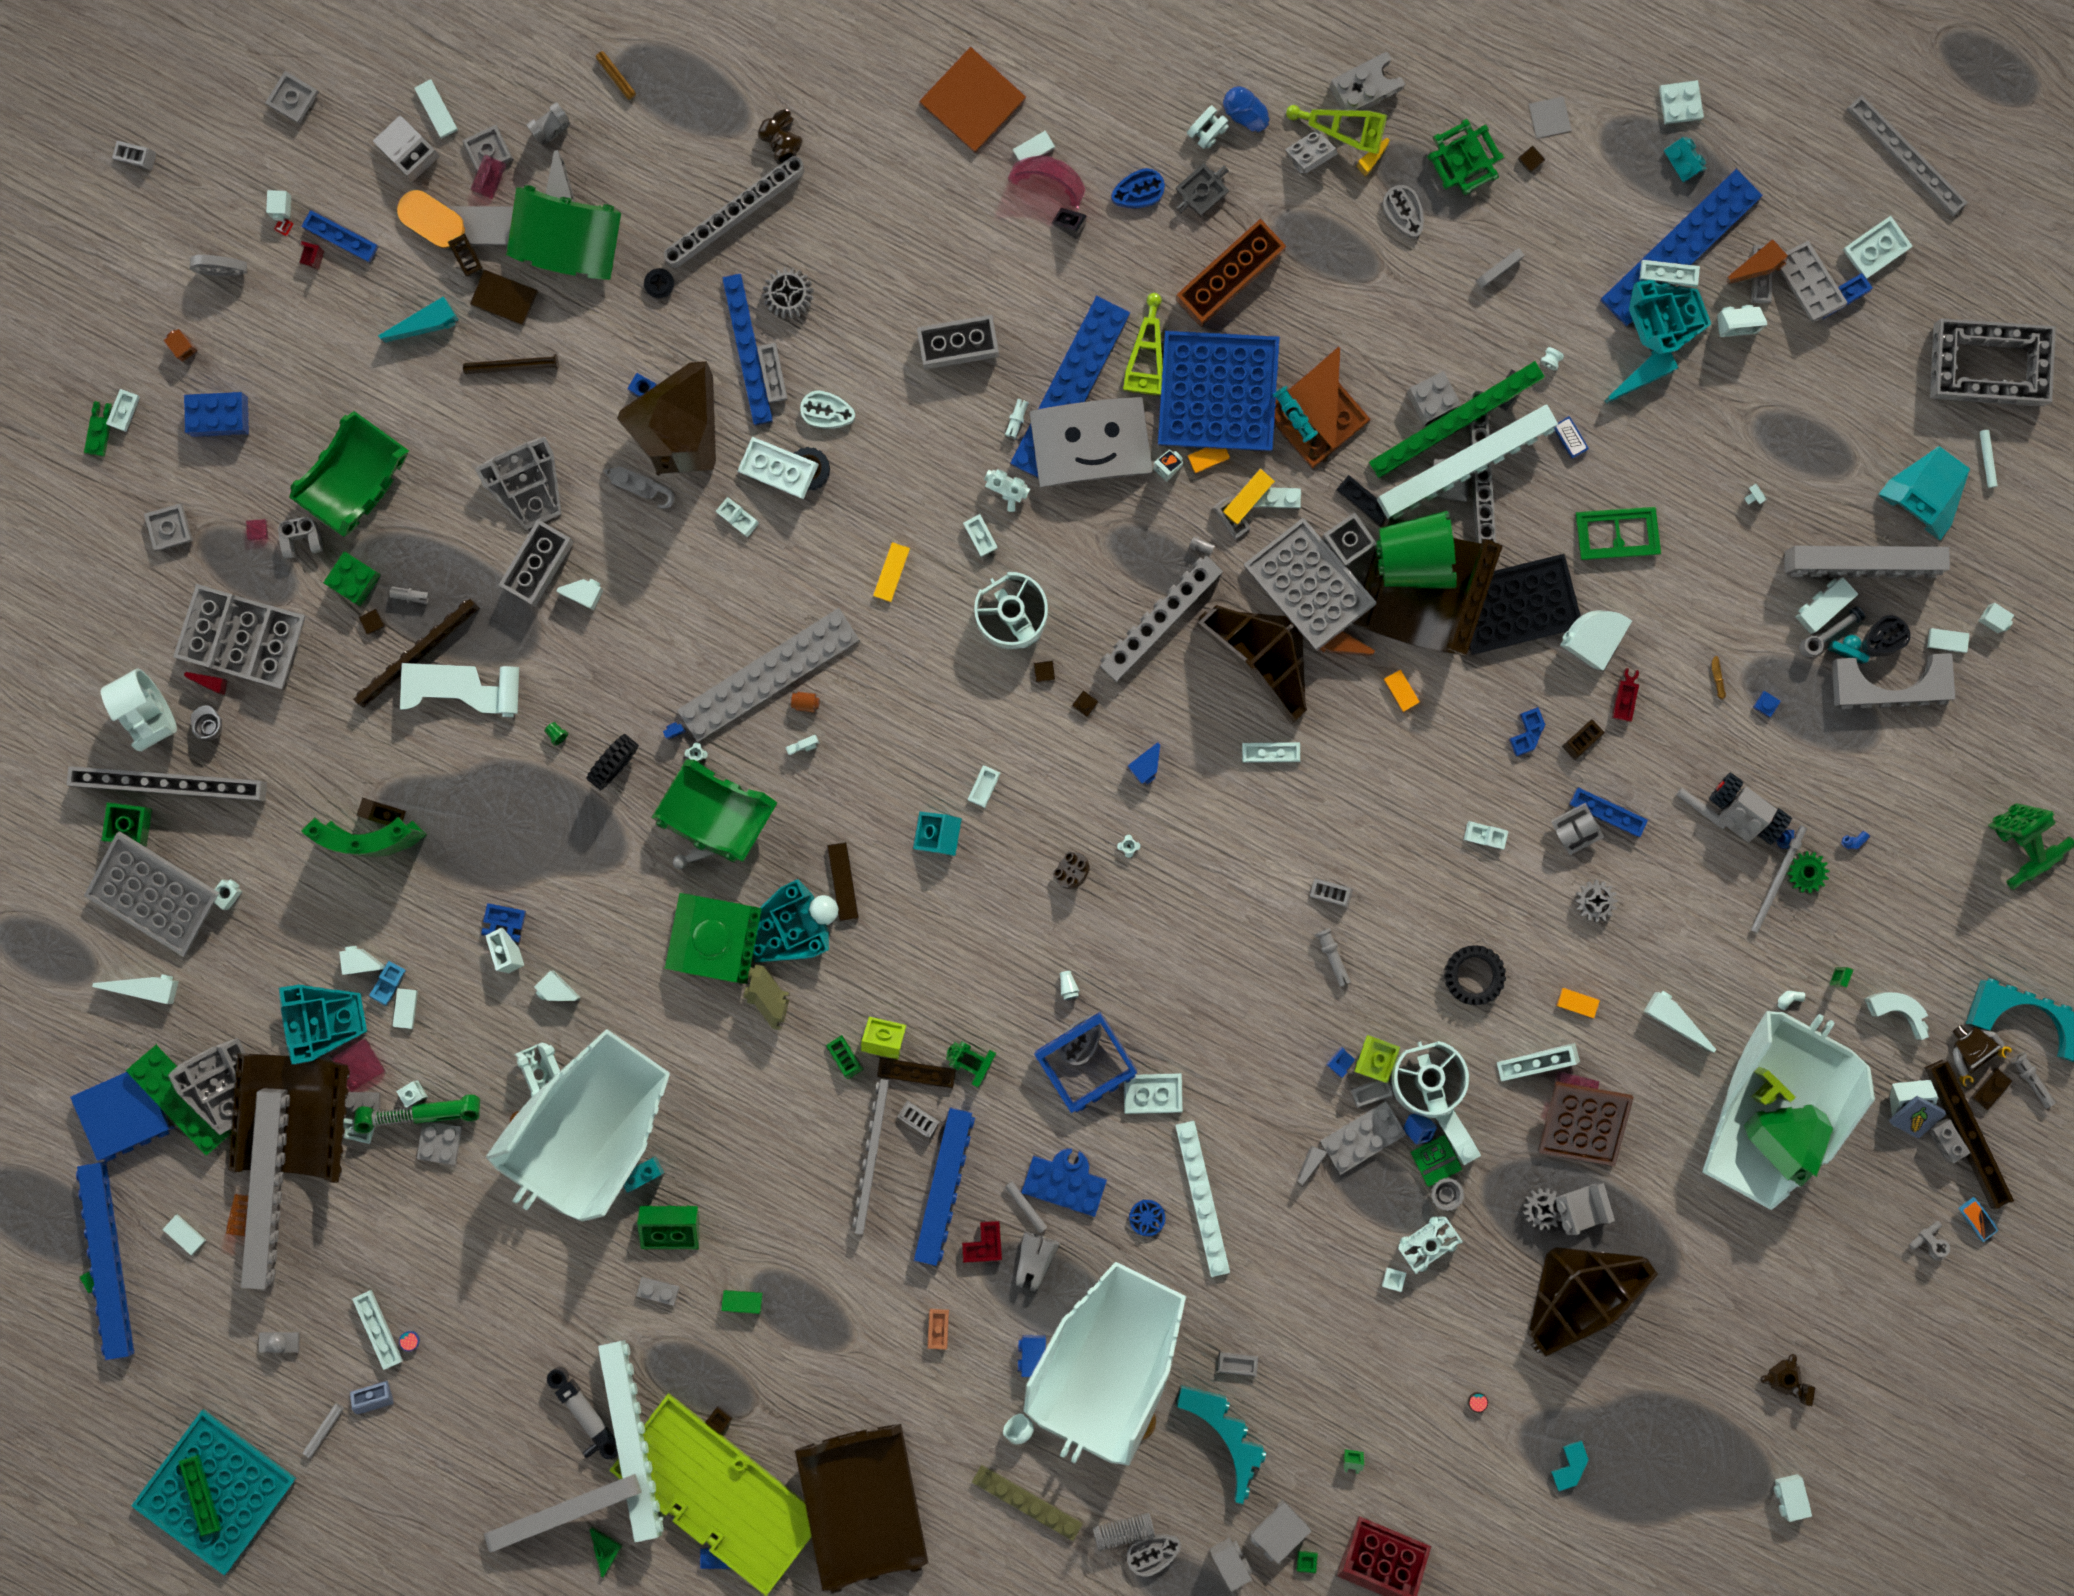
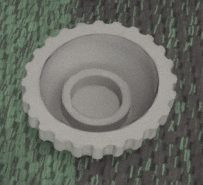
[1431,1178,1464,1211]

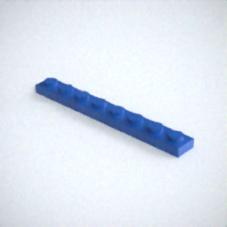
[722,273,773,426]

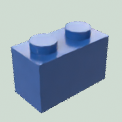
[1018,1335,1046,1377]

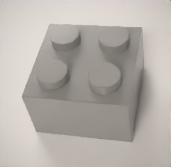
[1407,371,1461,426]
[1321,513,1376,566]
[1210,1537,1253,1592]

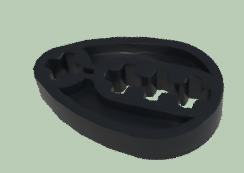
[1862,615,1911,657]

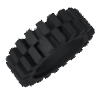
[586,734,639,791]
[1444,945,1506,1005]

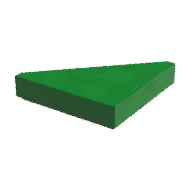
[589,1527,622,1578]

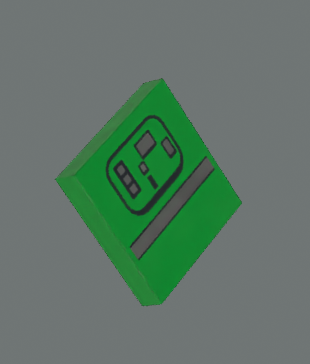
[1410,1135,1463,1187]

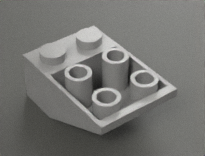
[373,115,440,182]

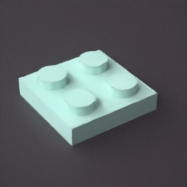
[1659,80,1704,124]

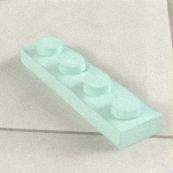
[352,1290,403,1370]

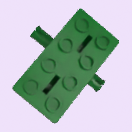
[1988,803,2074,890]

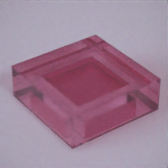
[246,519,268,541]

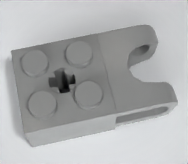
[1329,52,1406,119]

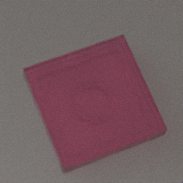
[332,1038,385,1092]

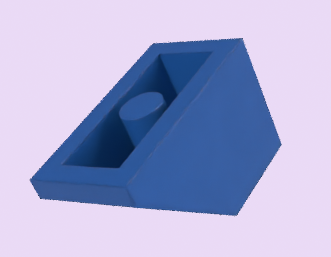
[1127,742,1160,785]

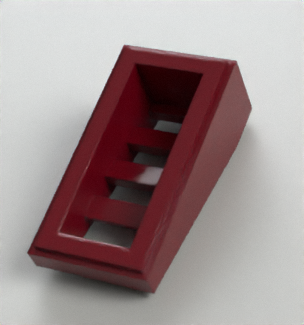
[184,672,228,695]

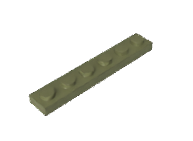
[972,1464,1083,1541]

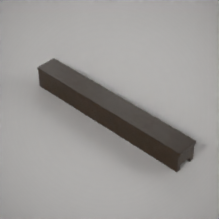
[1924,1059,2014,1209]

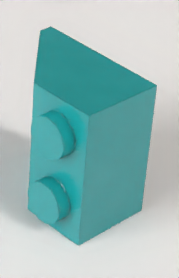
[913,811,962,856]

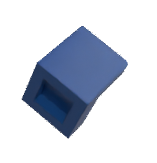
[1326,1047,1355,1078]
[1403,1114,1437,1145]

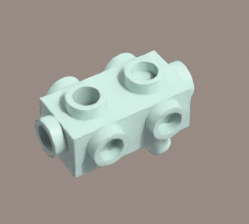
[984,469,1030,512]

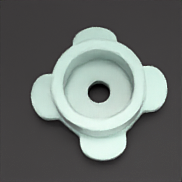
[685,743,708,762]
[1117,835,1140,858]

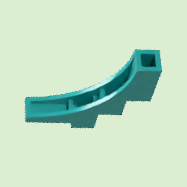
[1176,1385,1266,1504]

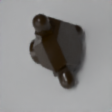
[1760,1354,1802,1398]

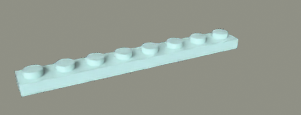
[1175,1120,1230,1277]

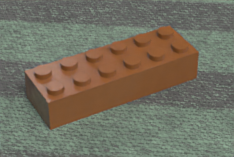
[1175,218,1286,327]

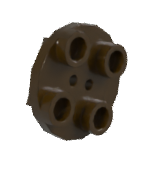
[1053,852,1090,889]

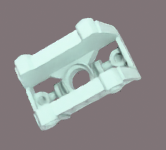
[514,1042,560,1098]
[1398,1216,1463,1274]

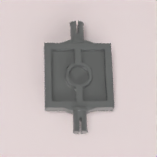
[1175,163,1229,217]

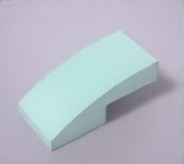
[716,497,759,537]
[1464,821,1508,850]

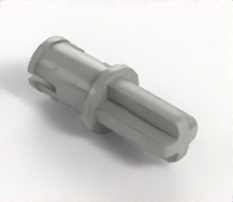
[389,587,429,605]

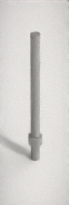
[1751,825,1807,933]

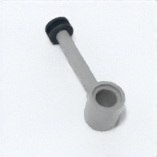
[1799,606,1866,658]

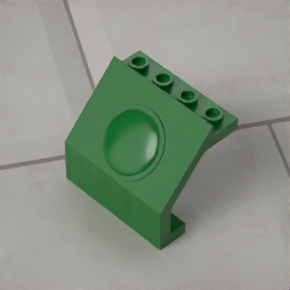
[665,893,762,984]

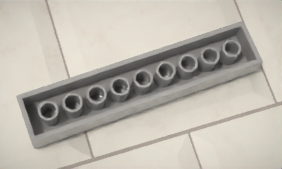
[241,1088,290,1289]

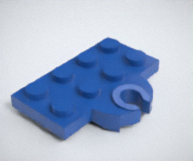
[1021,1148,1107,1217]

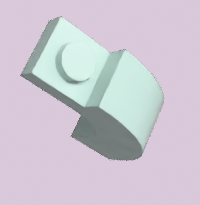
[1864,992,1929,1040]

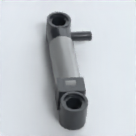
[547,1367,618,1460]

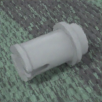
[1189,536,1215,556]

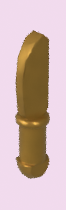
[1711,656,1726,699]

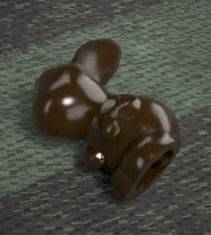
[758,109,803,164]

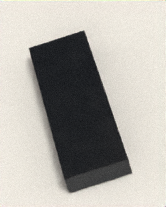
[1336,475,1386,526]

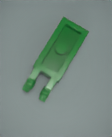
[84,401,112,457]

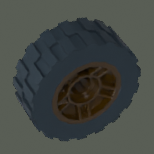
[794,447,830,491]

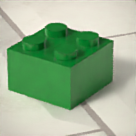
[323,551,381,606]
[101,803,152,847]

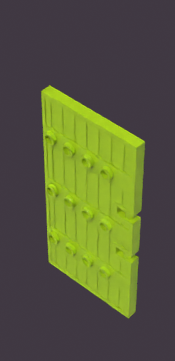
[609,1393,811,1596]

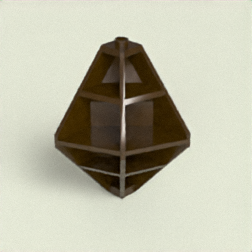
[617,361,716,476]
[1197,605,1307,724]
[1528,1247,1658,1357]

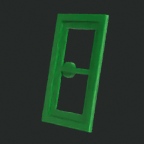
[1575,507,1661,560]

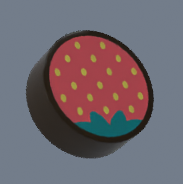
[1468,1392,1488,1413]

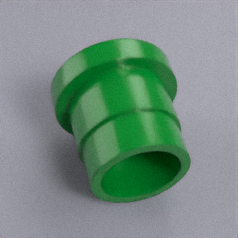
[544,722,568,746]

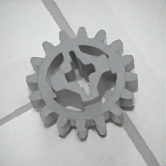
[1575,880,1618,922]
[1523,1188,1562,1230]

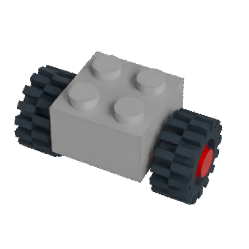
[1709,772,1792,845]

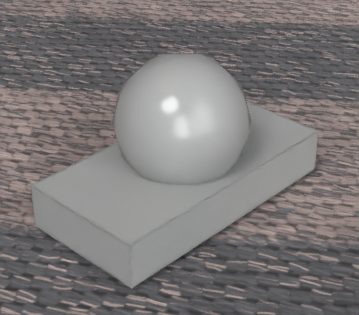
[259,1332,300,1353]

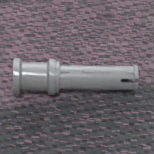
[1315,928,1351,987]
[2010,1052,2056,1109]

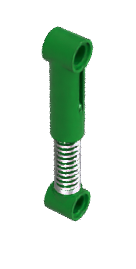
[353,1095,480,1134]

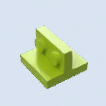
[861,1017,906,1060]
[1354,1035,1400,1084]
[1751,1067,1796,1105]

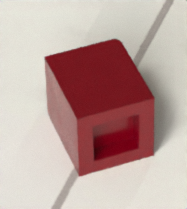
[299,241,325,269]

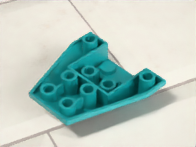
[1878,446,1970,541]
[752,879,829,962]

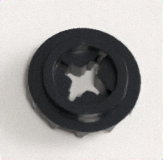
[644,268,675,299]

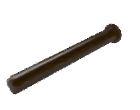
[463,354,559,374]

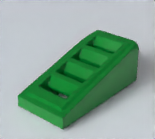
[826,1035,864,1079]

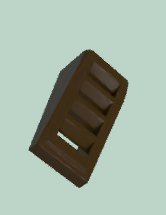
[448,234,484,277]
[1562,719,1605,760]

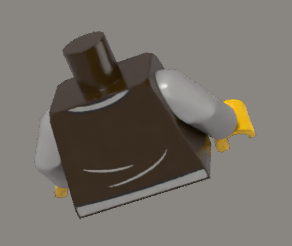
[1953,1025,2012,1086]

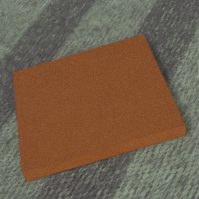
[919,46,1026,153]
[1274,375,1371,469]

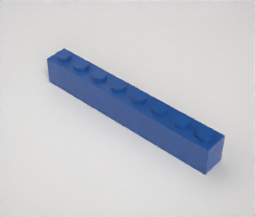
[914,1107,975,1266]

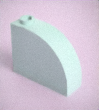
[1560,610,1632,670]

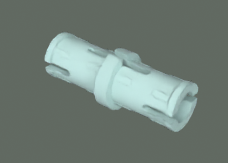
[1005,399,1029,439]

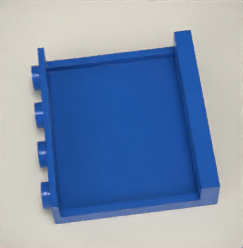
[70,1072,175,1162]

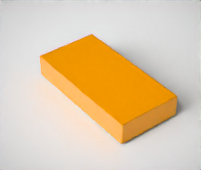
[1187,448,1230,474]
[1383,669,1420,712]
[1556,988,1600,1018]

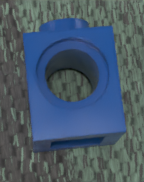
[627,373,657,398]

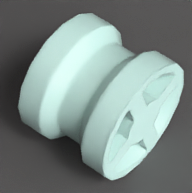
[1540,347,1564,370]

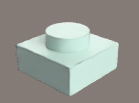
[1382,1267,1406,1292]

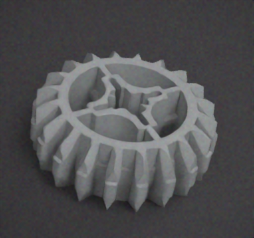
[762,267,814,319]

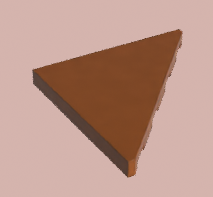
[1288,346,1340,450]

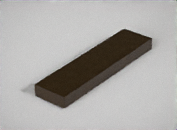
[827,842,859,921]
[877,1057,956,1088]

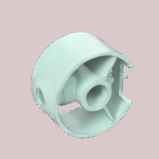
[974,572,1048,649]
[101,668,177,751]
[1390,1041,1469,1119]

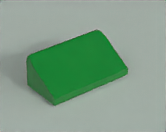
[721,1290,763,1314]

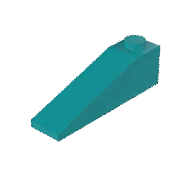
[378,296,459,343]
[1604,351,1679,403]

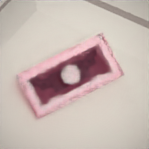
[471,155,506,199]

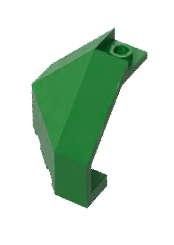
[1743,1104,1833,1187]

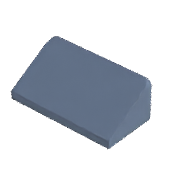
[350,1381,394,1414]

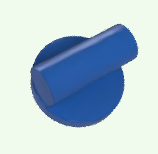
[1776,830,1794,849]

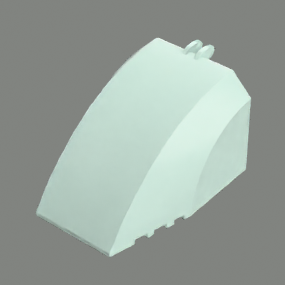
[1702,1011,1875,1210]
[486,1029,670,1222]
[1024,1262,1186,1465]

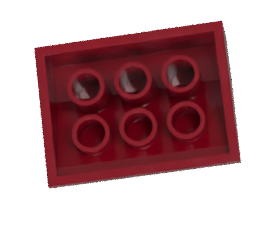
[1337,1516,1431,1596]

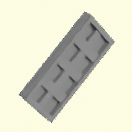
[1780,241,1847,323]
[1320,1101,1406,1175]

